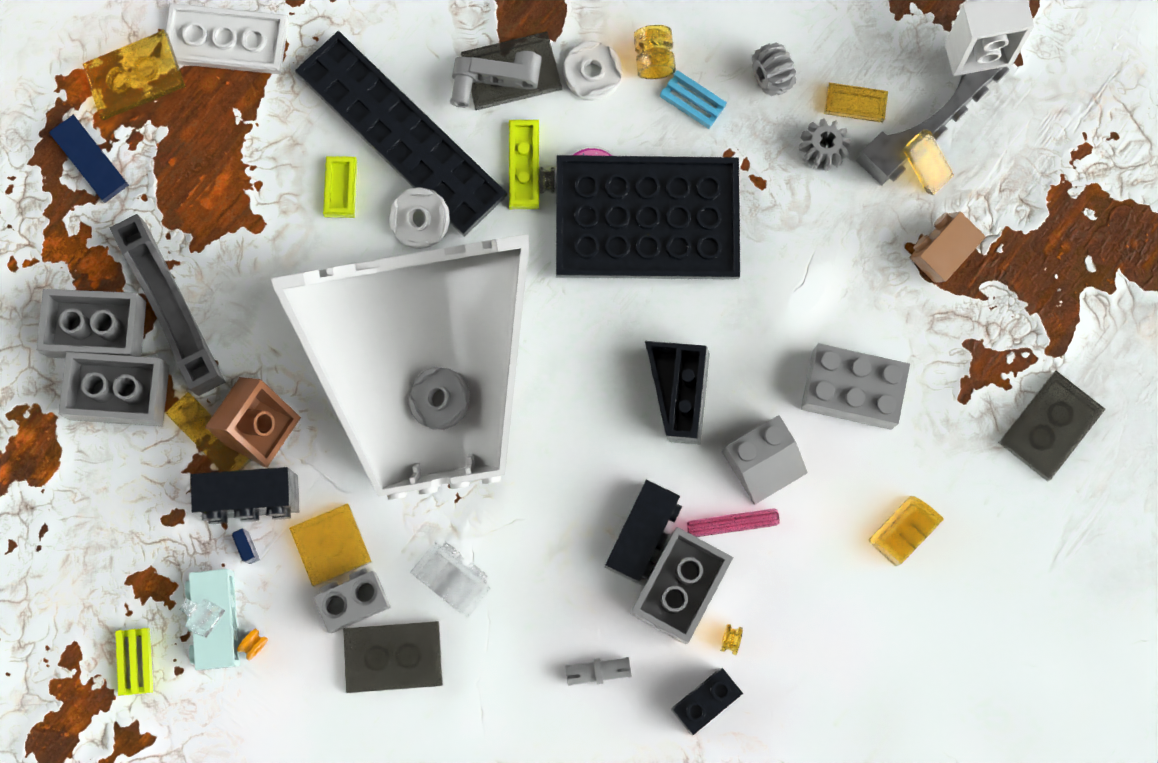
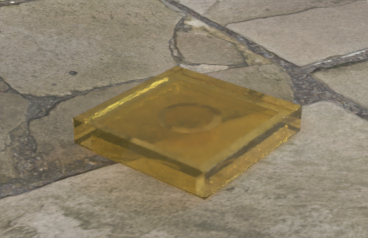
[289,503,372,587]

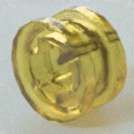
[720,623,743,655]

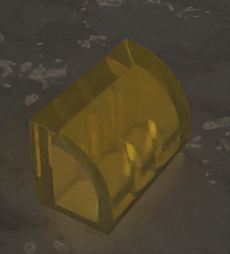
[868,496,944,567]

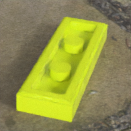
[509,120,539,210]

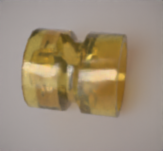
[634,25,676,79]

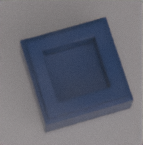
[232,528,260,564]

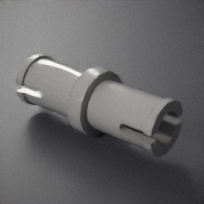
[565,657,632,686]

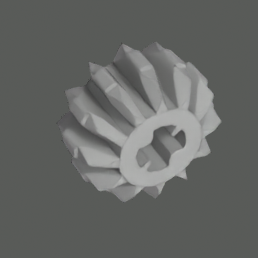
[752,42,796,96]
[799,118,851,171]

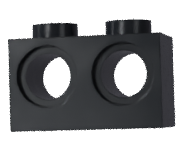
[670,668,744,735]

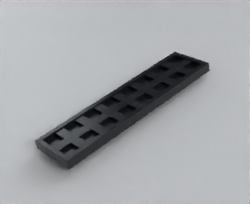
[295,31,507,237]

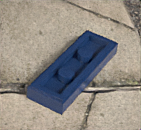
[49,114,129,203]

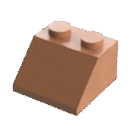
[205,377,301,468]

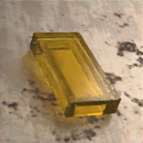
[824,83,888,123]
[903,129,954,195]

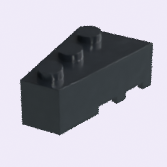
[645,341,710,445]

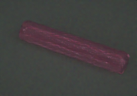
[686,508,780,537]

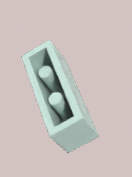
[185,569,240,671]

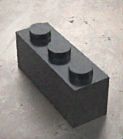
[604,479,682,584]

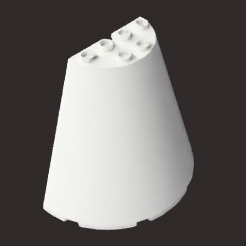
[271,234,530,500]

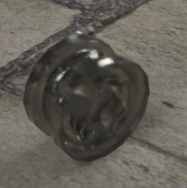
[539,166,555,194]

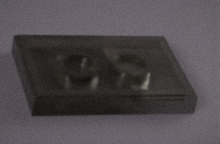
[461,31,562,111]
[998,370,1105,482]
[343,621,443,693]

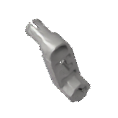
[450,50,542,108]

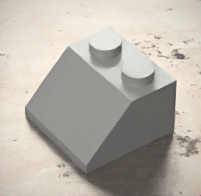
[722,415,808,505]

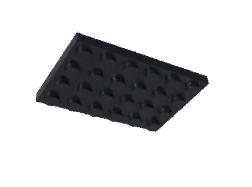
[556,155,740,279]

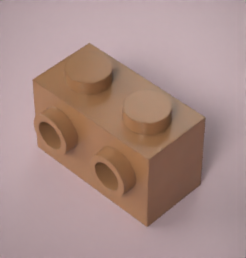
[909,211,986,283]

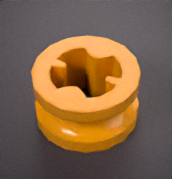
[237,628,268,661]

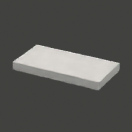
[161,3,289,75]

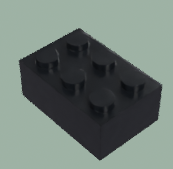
[190,467,300,524]

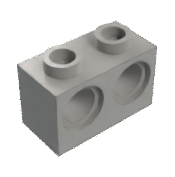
[314,568,391,633]

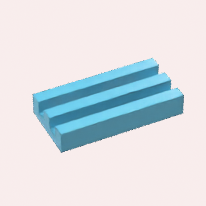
[660,70,727,129]

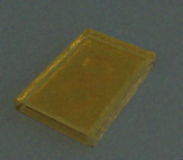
[83,30,186,120]

